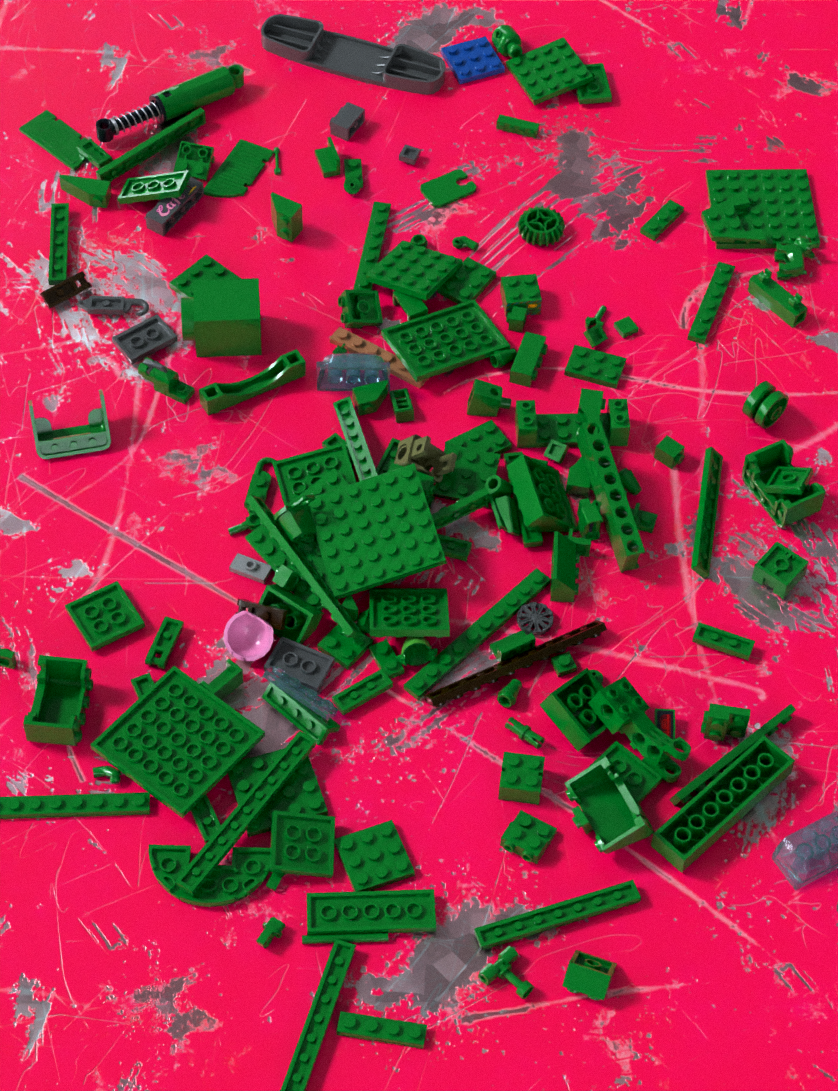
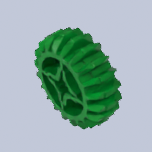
[518,205,565,247]

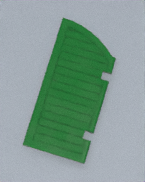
[19,110,88,171]
[204,139,274,198]

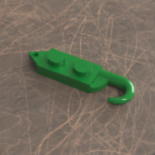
[244,457,276,515]

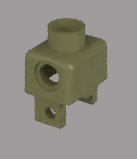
[394,434,457,483]

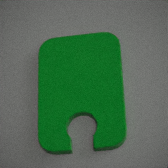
[420,169,476,208]

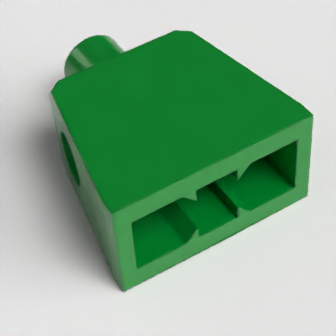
[467,379,511,417]

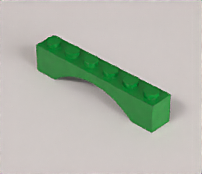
[199,349,306,416]
[566,388,606,497]

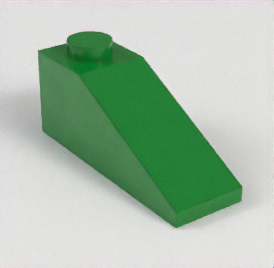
[59,174,112,208]

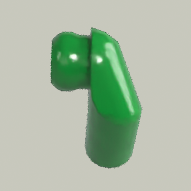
[452,236,479,251]
[93,766,121,783]

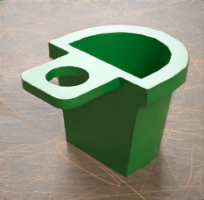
[273,495,317,543]

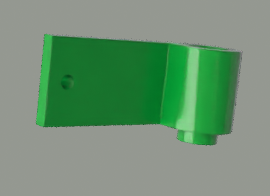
[485,475,513,533]

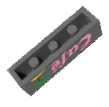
[145,177,204,237]

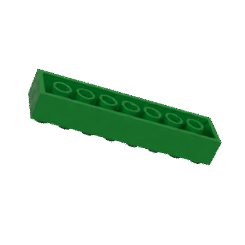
[651,735,795,873]

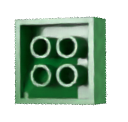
[540,668,608,752]

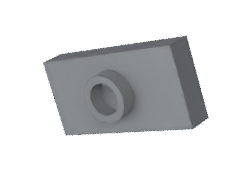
[229,553,272,584]

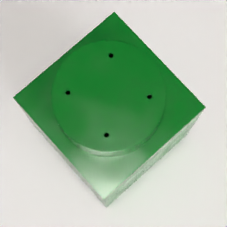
[181,278,262,357]

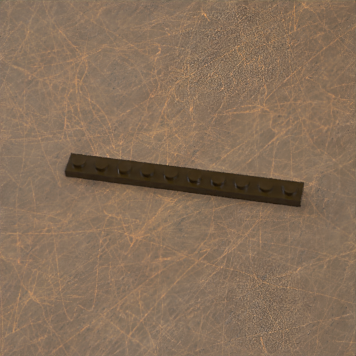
[424,620,607,707]

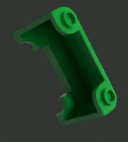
[564,757,655,854]

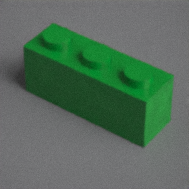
[509,332,548,387]

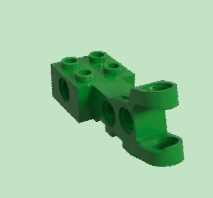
[588,676,691,783]

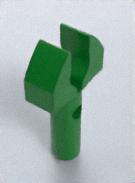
[585,305,607,330]

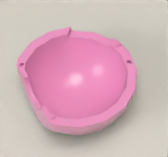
[224,611,274,661]

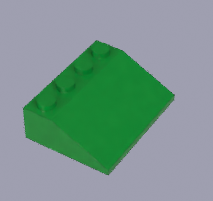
[506,454,579,532]

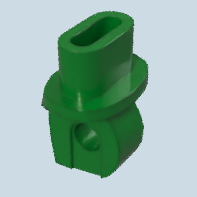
[256,917,285,948]

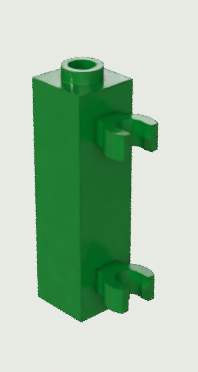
[748,268,808,328]

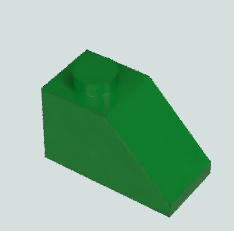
[352,380,388,416]

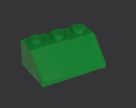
[550,531,580,602]
[258,584,324,644]

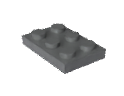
[112,314,177,364]
[264,636,335,692]

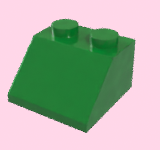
[271,192,303,242]
[562,950,617,1000]

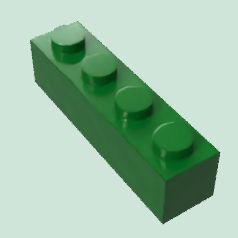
[496,114,540,138]

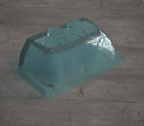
[316,353,390,391]
[772,811,838,890]

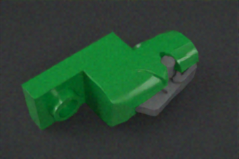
[138,357,195,405]

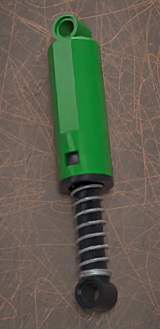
[96,65,244,142]

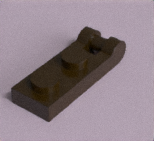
[40,271,92,310]
[235,599,288,630]

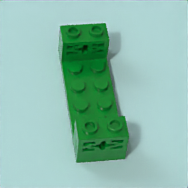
[515,399,630,448]

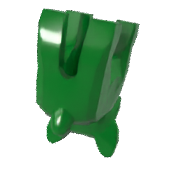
[774,235,818,280]

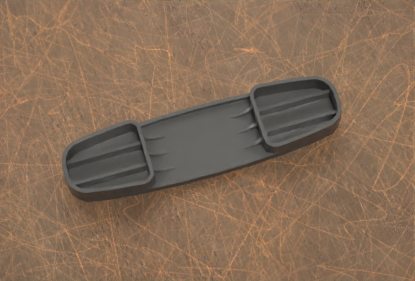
[261,14,446,95]

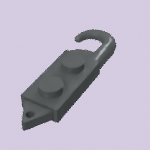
[77,296,149,316]

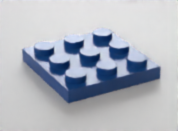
[441,36,505,84]

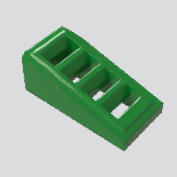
[389,388,414,423]
[495,496,520,536]

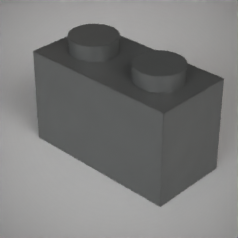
[329,102,365,141]

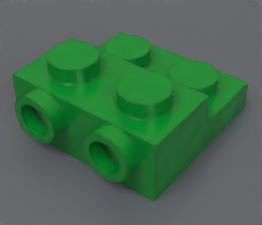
[338,290,383,329]
[700,703,751,741]
[500,810,557,864]

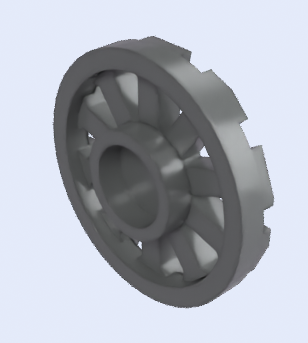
[517,602,553,635]

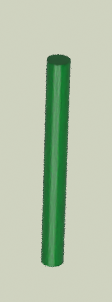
[302,933,388,944]

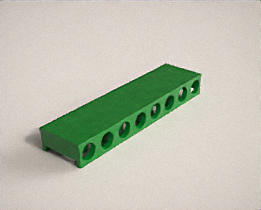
[576,420,645,573]

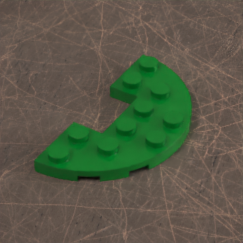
[149,845,270,907]

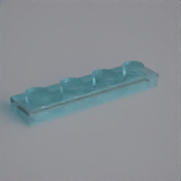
[262,666,339,721]

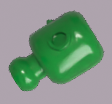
[491,25,523,58]

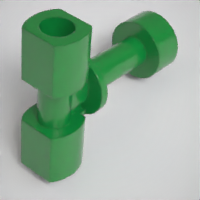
[478,946,534,999]

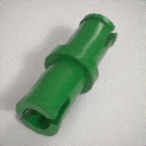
[505,717,545,749]

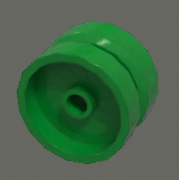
[742,381,789,429]

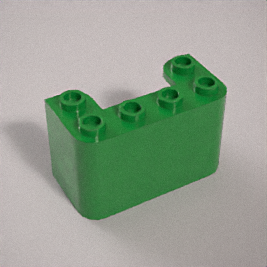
[742,439,826,528]
[23,655,94,746]

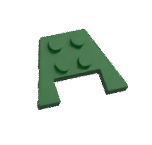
[701,192,767,245]

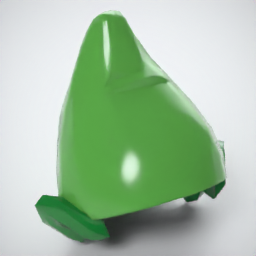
[396,636,438,666]

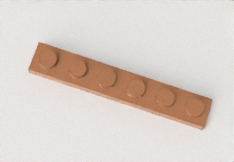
[330,327,429,389]

